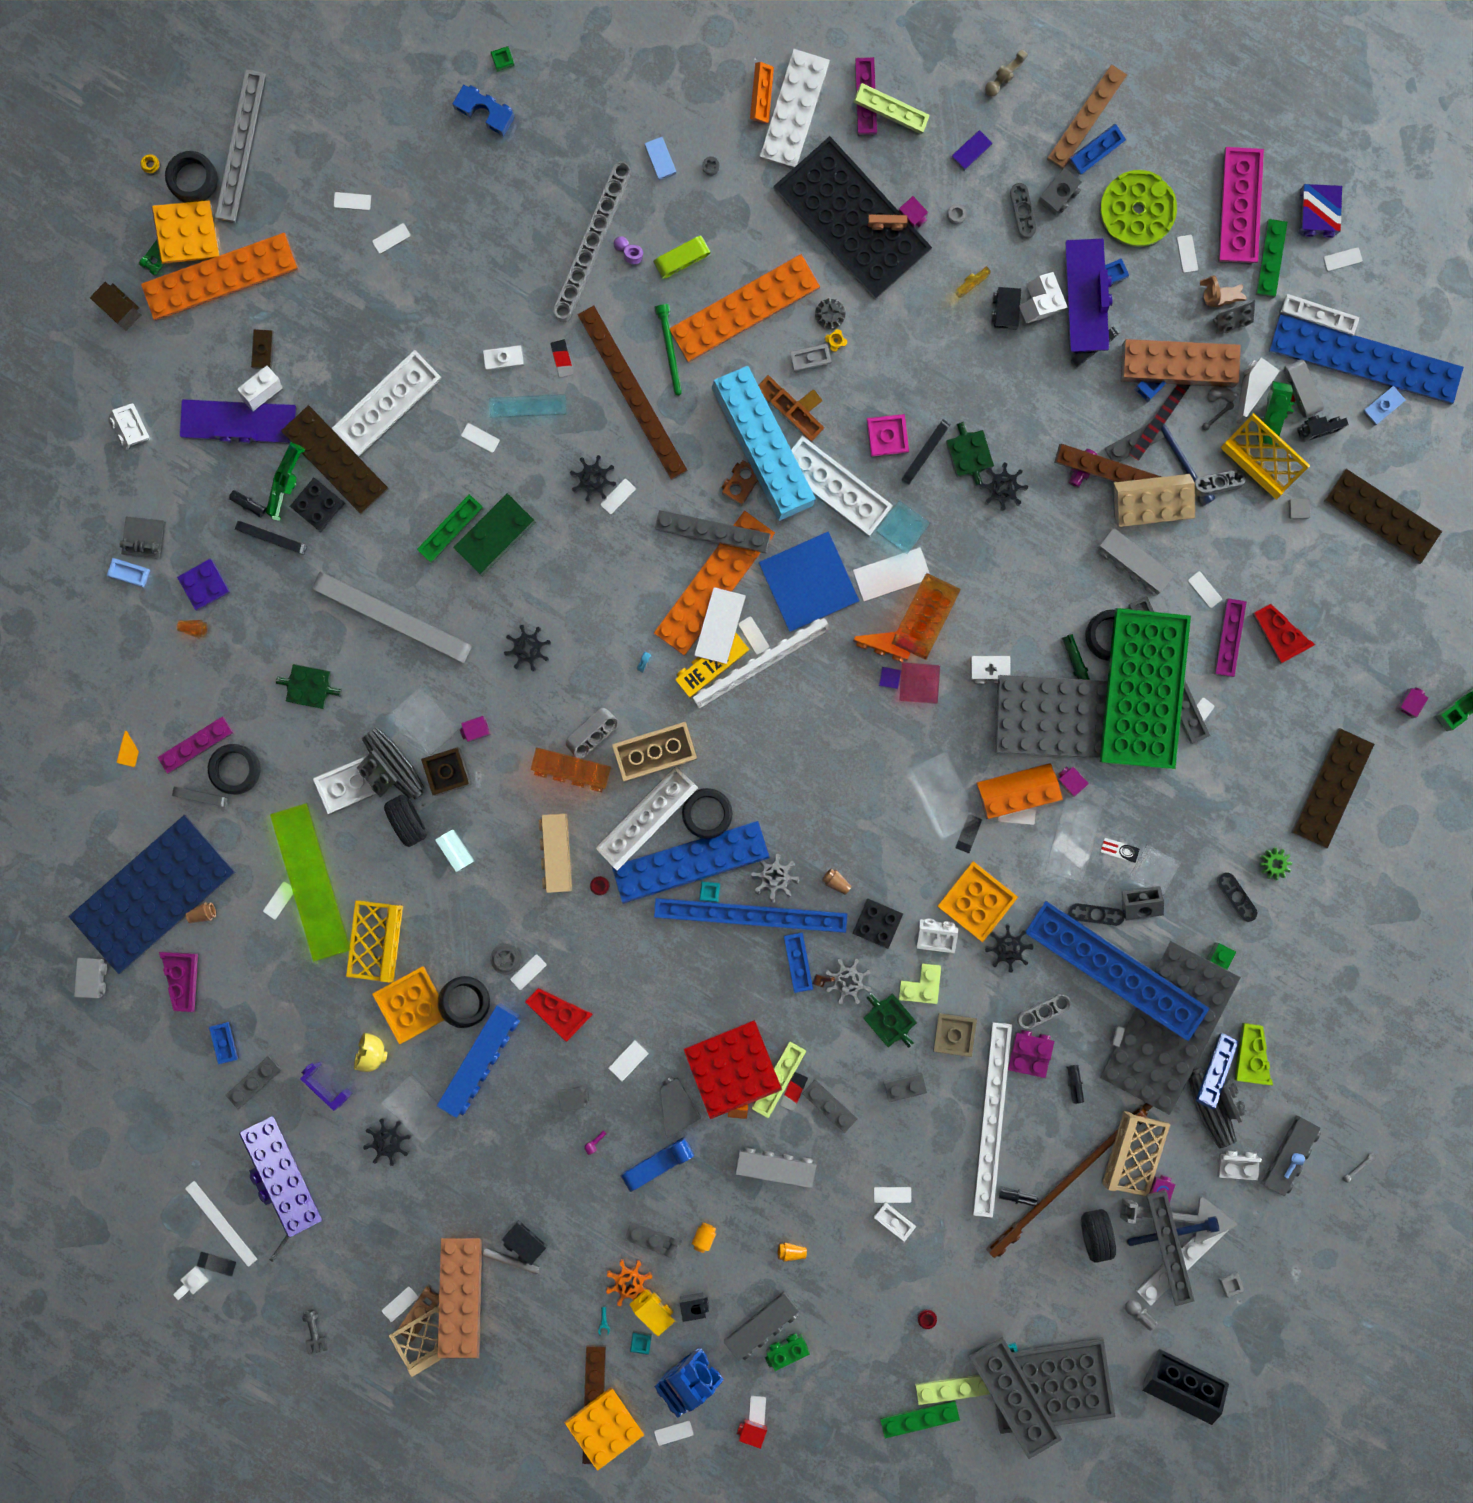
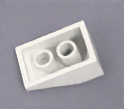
[1236,357,1280,423]

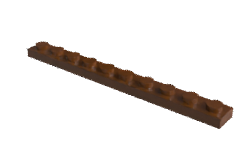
[577,305,688,480]

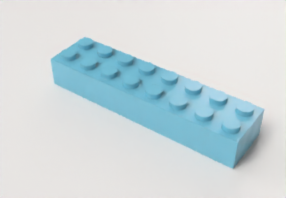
[712,366,816,521]

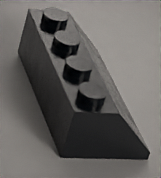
[1142,1349,1229,1425]

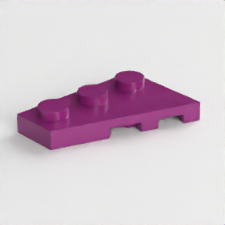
[159,952,198,1012]

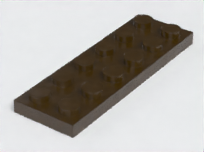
[281,405,389,514]
[1324,468,1442,564]
[1291,728,1375,849]

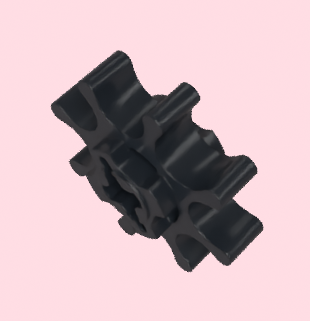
[570,455,617,503]
[980,462,1028,511]
[504,625,551,672]
[985,923,1034,973]
[363,1118,412,1166]

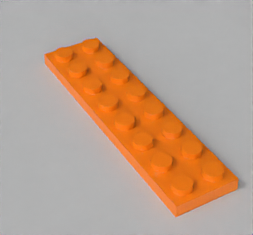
[141,233,298,321]
[670,254,820,362]
[654,510,775,656]

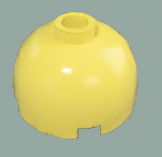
[354,1033,387,1072]

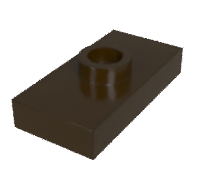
[251,329,274,369]

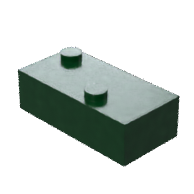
[453,493,536,577]

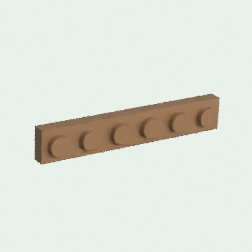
[1047,64,1127,170]

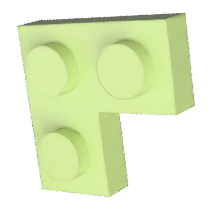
[899,964,941,1004]

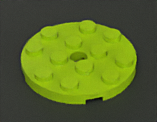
[1100,170,1177,247]

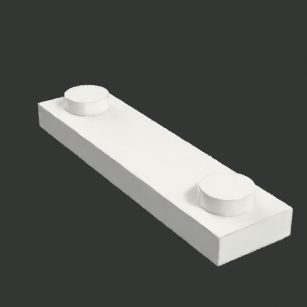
[1280,294,1360,336]

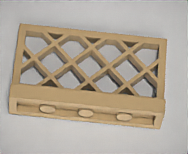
[1102,1111,1170,1196]
[389,1305,441,1377]

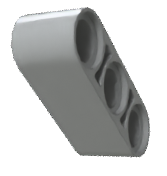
[1284,359,1324,417]
[566,708,618,758]
[1017,994,1071,1029]

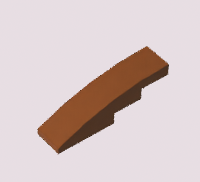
[758,375,825,442]

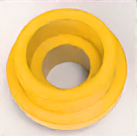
[140,154,160,174]

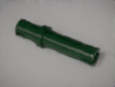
[1061,634,1090,680]

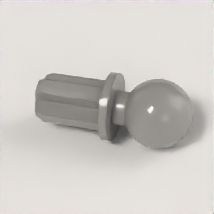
[1126,1300,1157,1331]

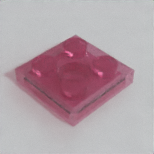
[899,662,940,704]

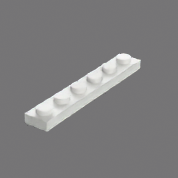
[1136,1230,1228,1306]

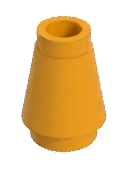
[778,1242,807,1262]

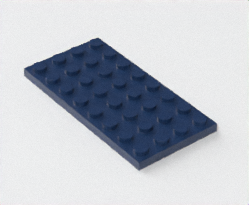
[68,815,236,974]

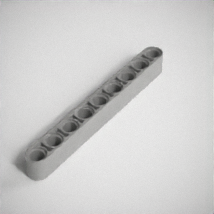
[554,162,630,322]
[311,572,472,663]

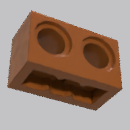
[721,460,758,506]

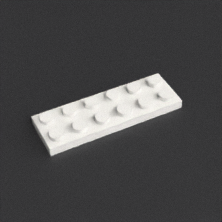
[760,49,830,168]
[332,350,442,456]
[791,436,893,537]
[596,766,698,870]

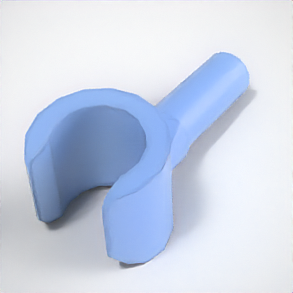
[1284,1153,1305,1178]

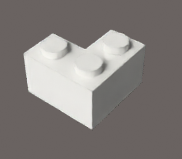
[1019,272,1067,323]

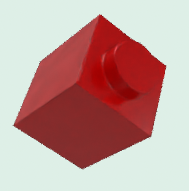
[736,1419,767,1449]

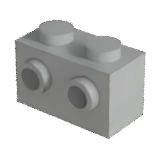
[74,957,107,998]

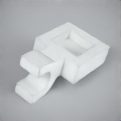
[173,1266,209,1300]

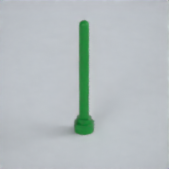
[654,304,682,396]

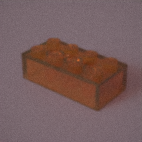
[892,573,961,660]
[530,747,613,793]

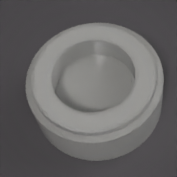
[947,204,967,224]

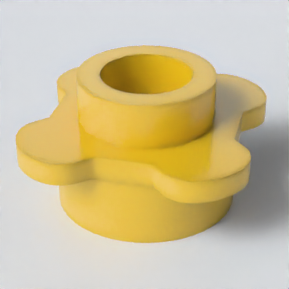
[825,329,847,352]

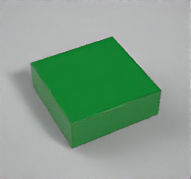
[491,46,515,71]

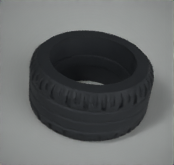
[165,151,218,203]
[1085,609,1115,661]
[207,744,260,795]
[682,788,733,839]
[384,794,427,847]
[438,976,490,1028]
[1081,1209,1116,1263]

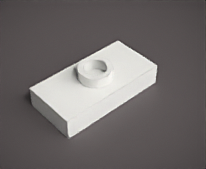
[483,345,524,371]
[874,1202,916,1242]

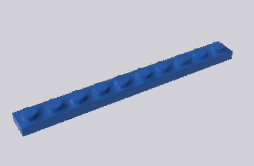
[654,898,847,933]

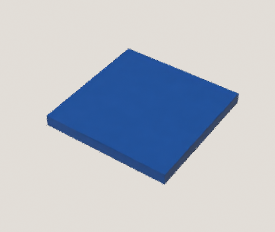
[759,531,859,632]

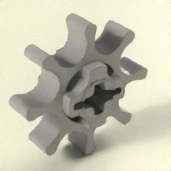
[751,854,800,902]
[826,958,871,1004]

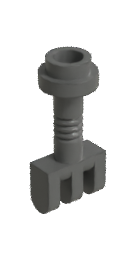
[302,1310,328,1354]

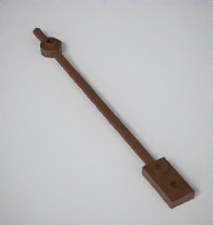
[986,1103,1153,1258]

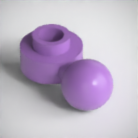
[614,236,643,264]

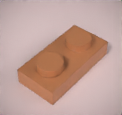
[868,215,907,230]

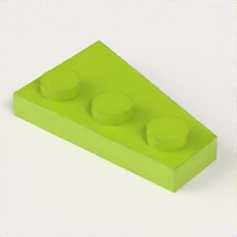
[1234,1023,1273,1086]

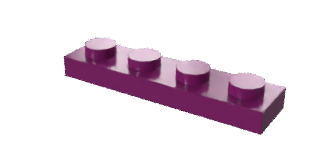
[855,57,877,135]
[1214,598,1247,677]
[157,717,233,774]

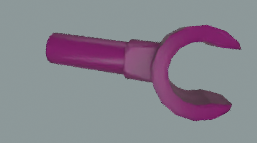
[584,1131,606,1155]

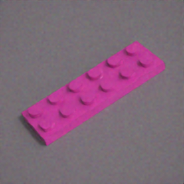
[1219,147,1264,264]

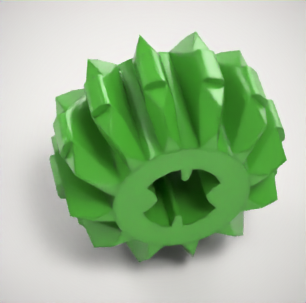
[1259,848,1292,880]

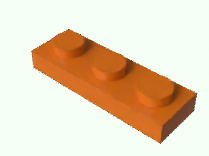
[750,62,774,124]

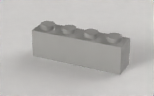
[1097,528,1174,595]
[736,1147,816,1188]

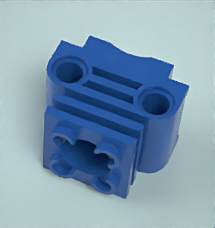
[654,1348,724,1418]

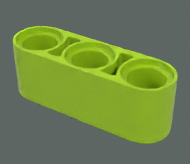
[653,236,711,279]

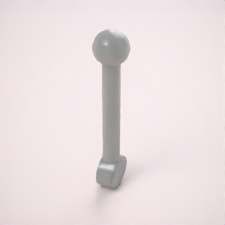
[1344,1153,1376,1183]

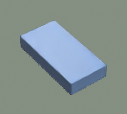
[645,137,676,180]
[107,558,150,588]

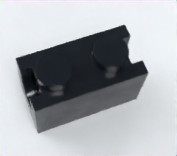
[991,287,1021,330]
[502,1220,548,1265]
[679,1292,709,1322]

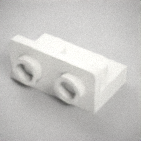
[108,403,149,450]
[917,919,958,953]
[1218,1151,1262,1181]

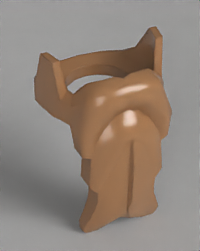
[1200,275,1247,307]

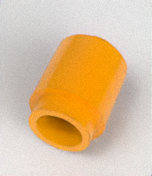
[691,1222,716,1253]

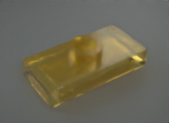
[955,266,991,298]

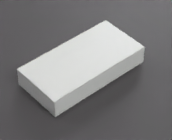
[608,1040,649,1081]

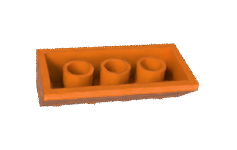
[976,763,1063,819]

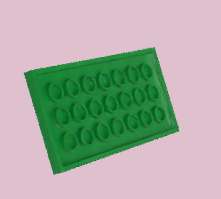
[1100,608,1191,769]

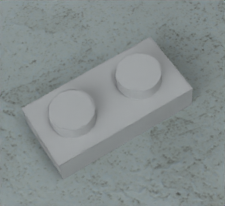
[790,344,831,372]

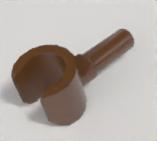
[812,974,835,987]

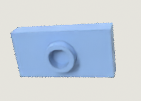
[1363,386,1406,425]

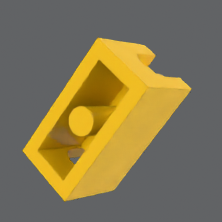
[629,1289,675,1336]

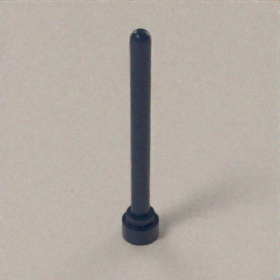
[1161,424,1216,507]
[1127,1216,1220,1246]

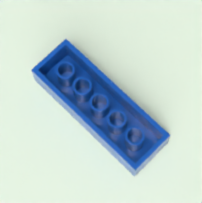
[437,1003,520,1118]

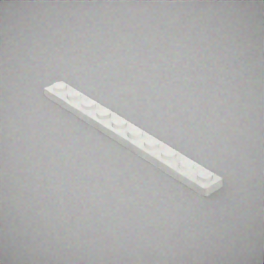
[973,1022,1012,1217]

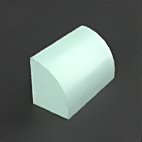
[435,830,475,872]

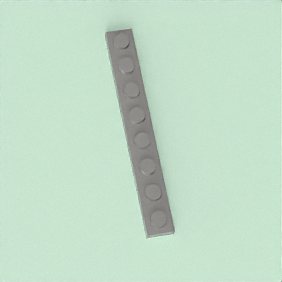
[216,69,266,222]

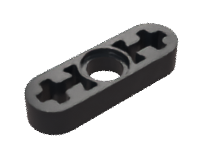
[1071,326,1120,368]
[1217,872,1258,922]
[1068,903,1125,926]

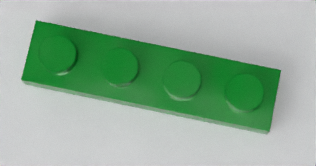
[1256,219,1288,298]
[417,494,484,563]
[880,1400,960,1439]

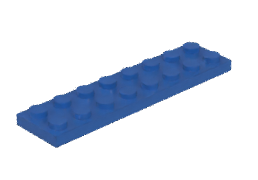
[612,821,770,904]

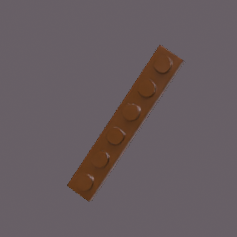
[1054,444,1162,482]
[582,1345,606,1464]

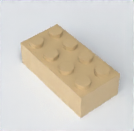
[1114,474,1195,527]
[612,722,697,782]
[539,814,572,893]

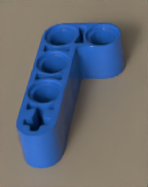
[620,1137,695,1192]

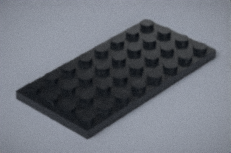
[773,136,932,300]

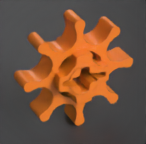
[606,1259,652,1306]

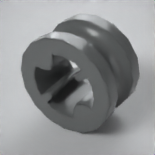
[702,156,719,176]

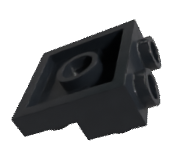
[1297,415,1349,442]

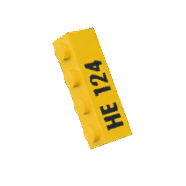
[675,632,750,698]

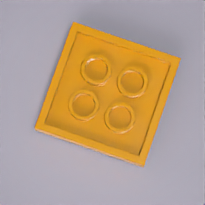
[152,200,219,264]
[937,861,1018,942]
[372,966,444,1045]
[564,1387,644,1471]

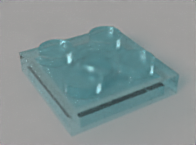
[877,500,930,554]

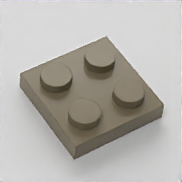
[933,1013,977,1057]

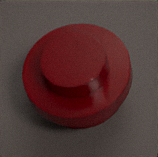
[590,876,609,895]
[918,1309,937,1329]

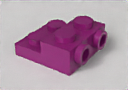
[1008,1030,1055,1078]

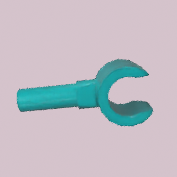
[598,1307,610,1336]

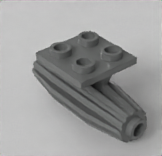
[357,727,424,800]
[1189,1067,1246,1149]

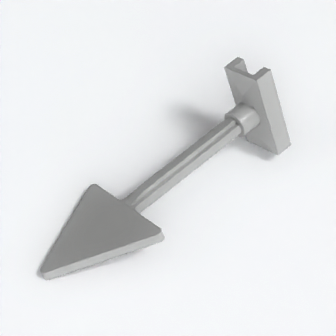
[1120,1196,1238,1243]

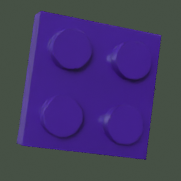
[177,558,230,611]

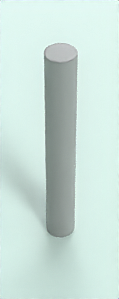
[483,1249,540,1274]

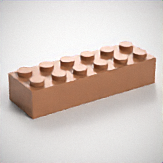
[1121,339,1241,387]
[438,1238,482,1359]

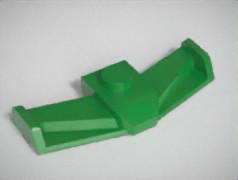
[266,442,305,521]

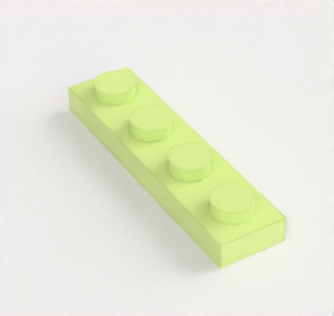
[853,83,930,134]
[752,1041,806,1118]
[915,1375,990,1405]

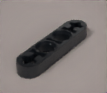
[901,419,951,484]
[234,521,307,555]

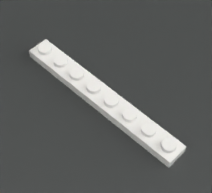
[693,618,830,709]

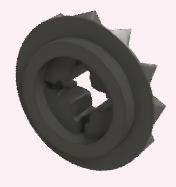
[815,298,846,329]
[490,944,521,975]

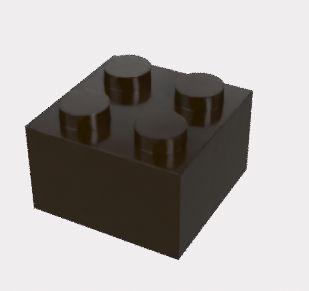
[90,281,141,331]
[421,747,472,796]

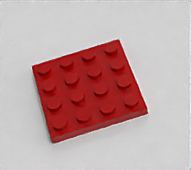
[684,1020,782,1119]

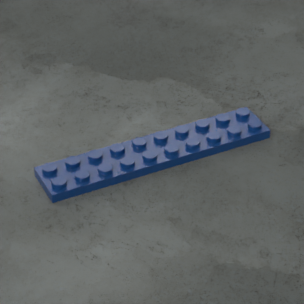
[1269,314,1464,404]
[1026,901,1210,1041]

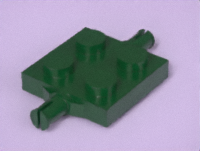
[946,422,994,486]
[276,664,342,709]
[863,993,917,1048]

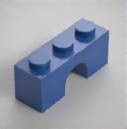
[452,84,515,137]

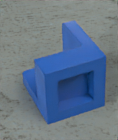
[1134,380,1166,403]

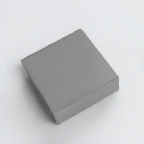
[1289,499,1310,519]
[1110,1025,1125,1047]
[1219,1272,1245,1298]

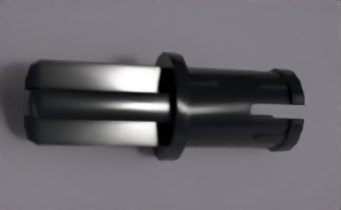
[229,490,267,518]
[1067,1065,1084,1104]
[999,1186,1038,1206]

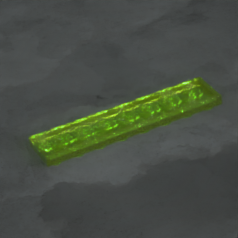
[270,803,351,962]

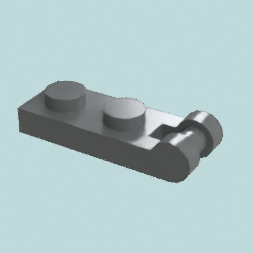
[625,1221,682,1259]

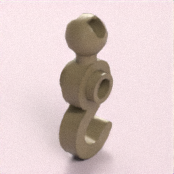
[985,49,1028,96]

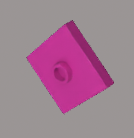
[867,414,909,457]

